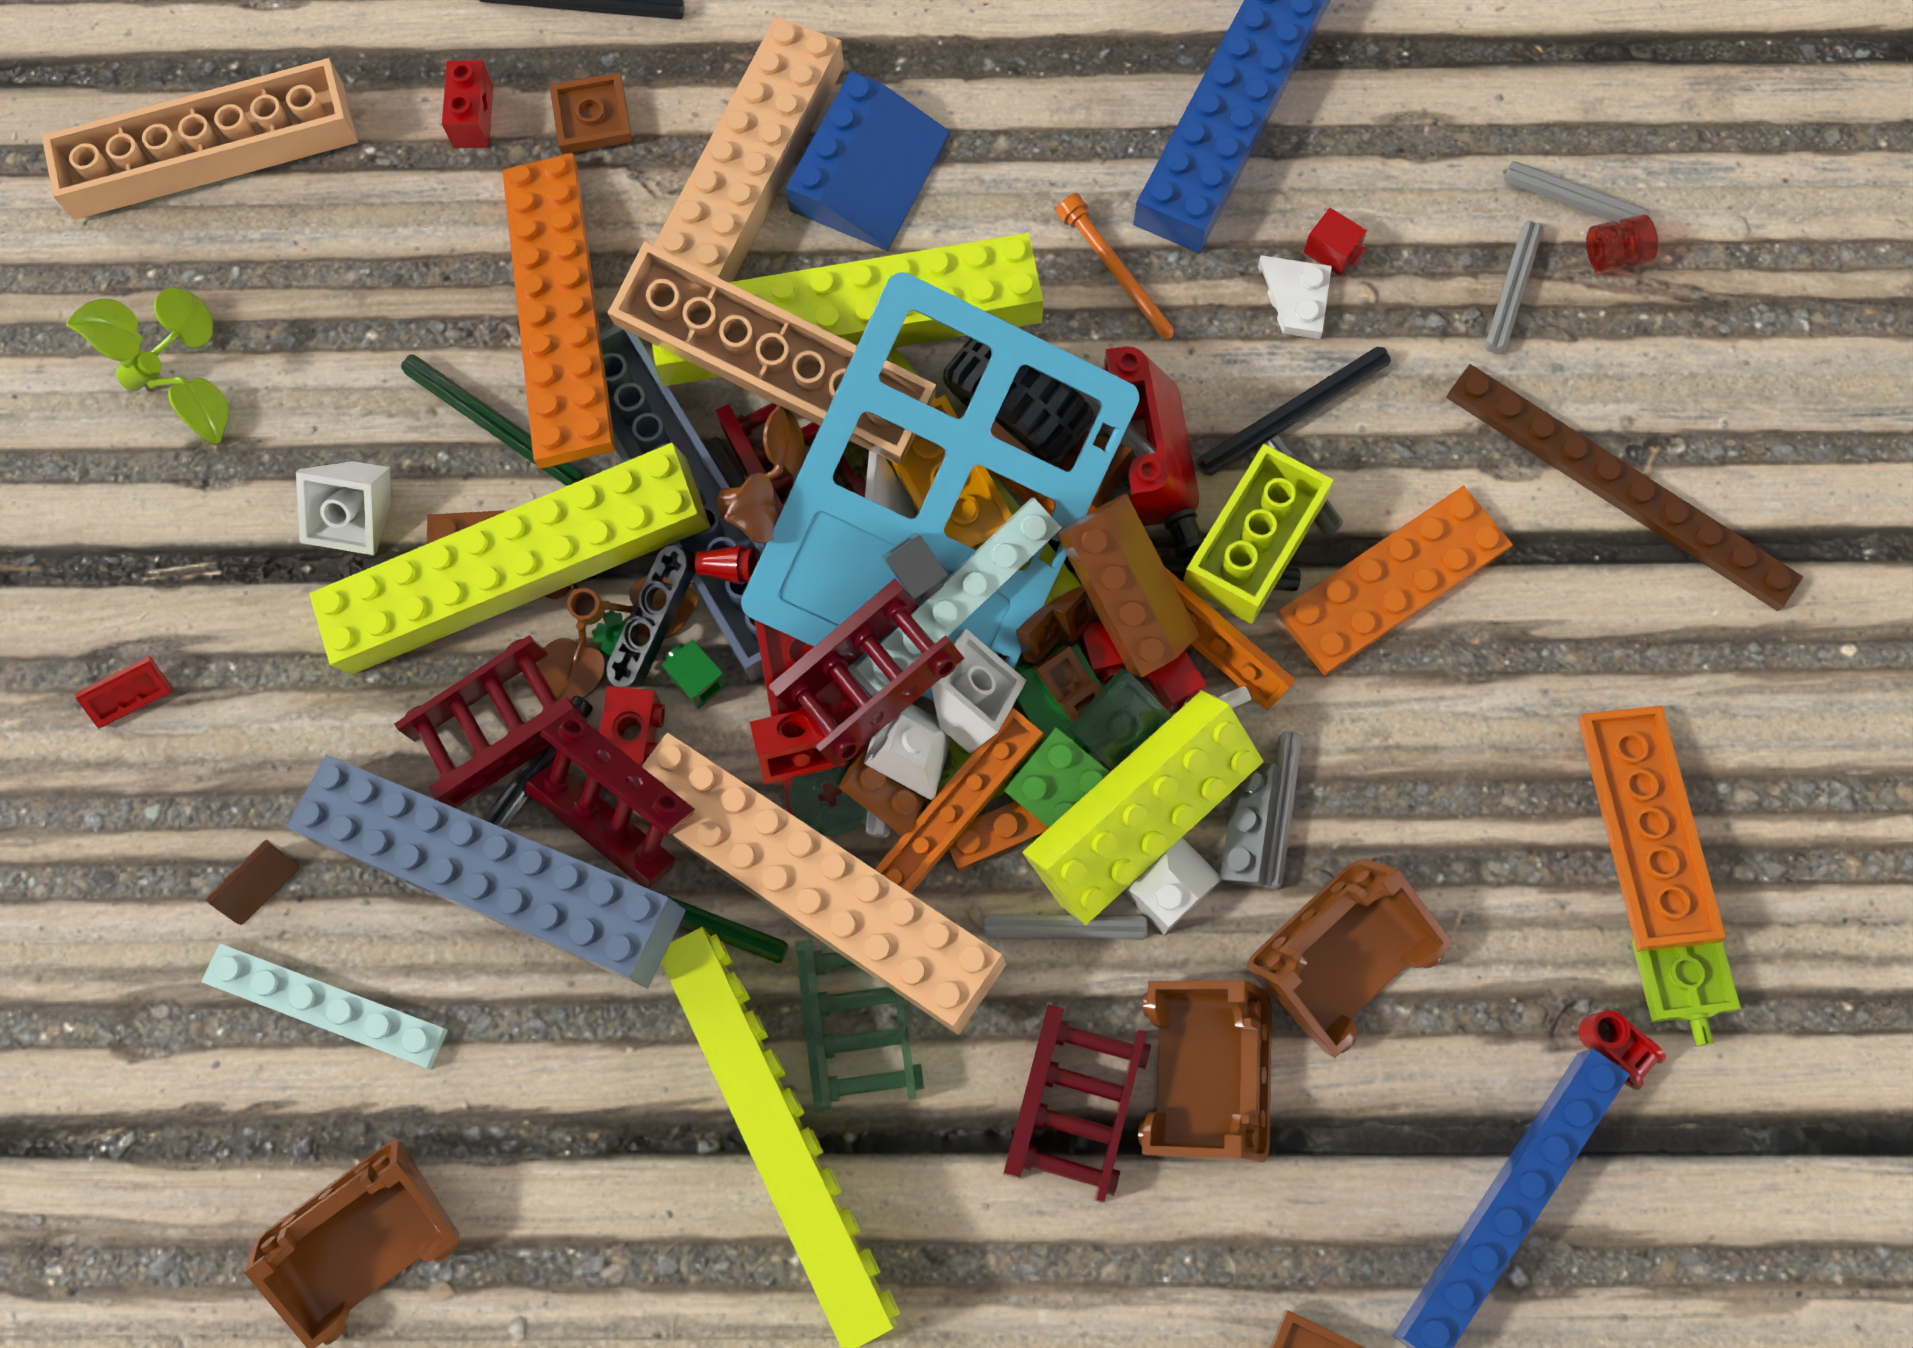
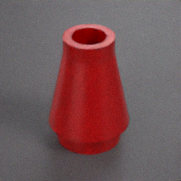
[695,545,758,585]

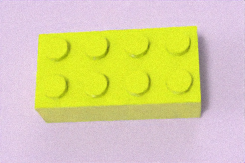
[1183,443,1334,624]

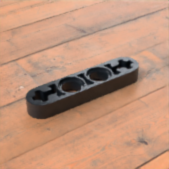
[606,545,696,688]

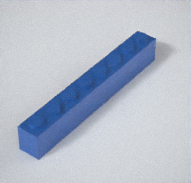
[1392,1048,1630,1348]

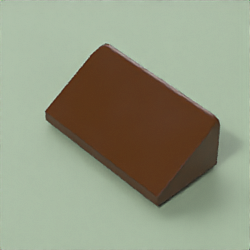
[206,840,299,925]

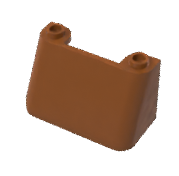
[1247,859,1454,1058]
[1138,980,1272,1163]
[244,1139,460,1348]

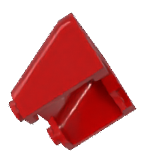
[1103,346,1199,526]

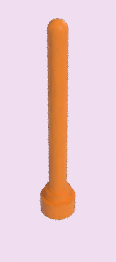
[1055,193,1174,339]

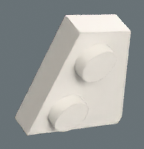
[1258,255,1332,339]

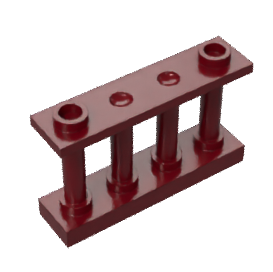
[715,403,866,517]
[769,578,965,768]
[394,635,588,808]
[525,710,695,888]
[1003,1004,1151,1203]

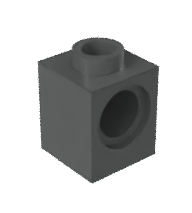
[882,533,948,600]

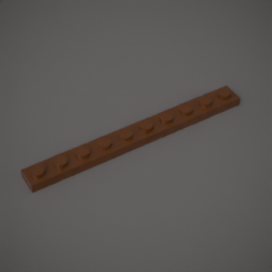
[1446,364,1804,611]

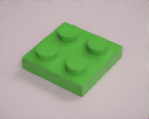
[1002,727,1110,828]

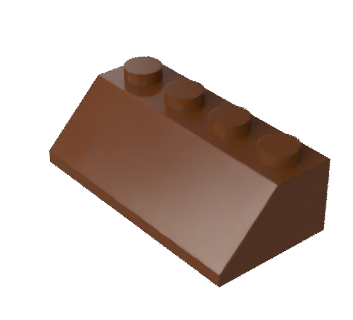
[1056,493,1200,677]

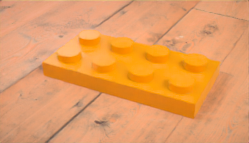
[890,395,1013,550]

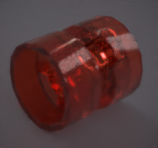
[1586,214,1658,274]

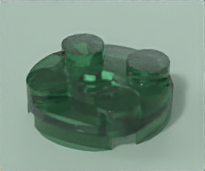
[788,759,867,836]

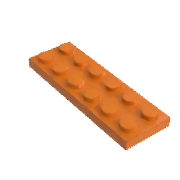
[1276,485,1513,676]
[1578,705,1726,952]

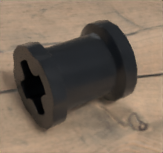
[1163,508,1206,558]

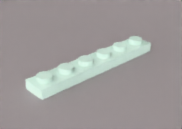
[854,498,1062,692]
[201,943,448,1069]

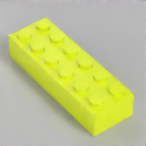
[1022,690,1264,925]

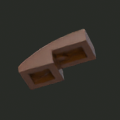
[1016,586,1096,664]
[1033,645,1117,737]

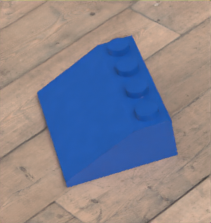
[785,71,950,251]

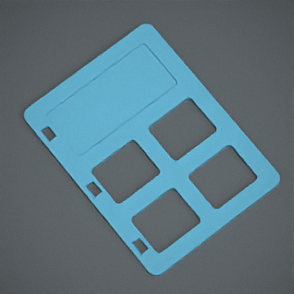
[741,272,1139,701]

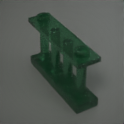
[795,939,924,1115]

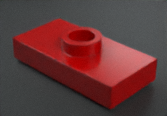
[75,656,172,729]

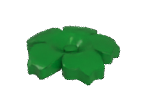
[592,610,640,657]

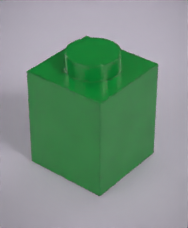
[662,639,728,709]

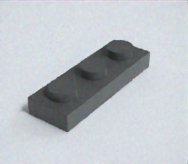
[1220,763,1280,886]

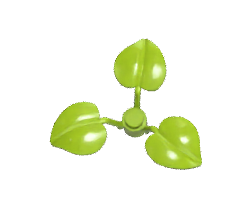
[66,288,229,446]

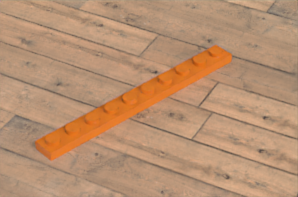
[988,420,1296,711]

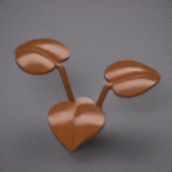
[717,405,805,543]
[538,576,699,700]

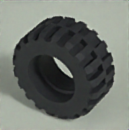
[943,337,1093,466]

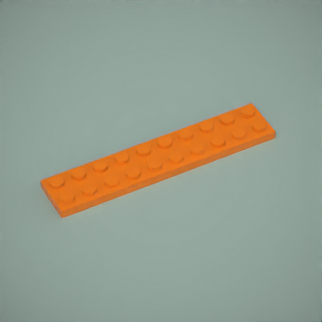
[502,153,616,469]

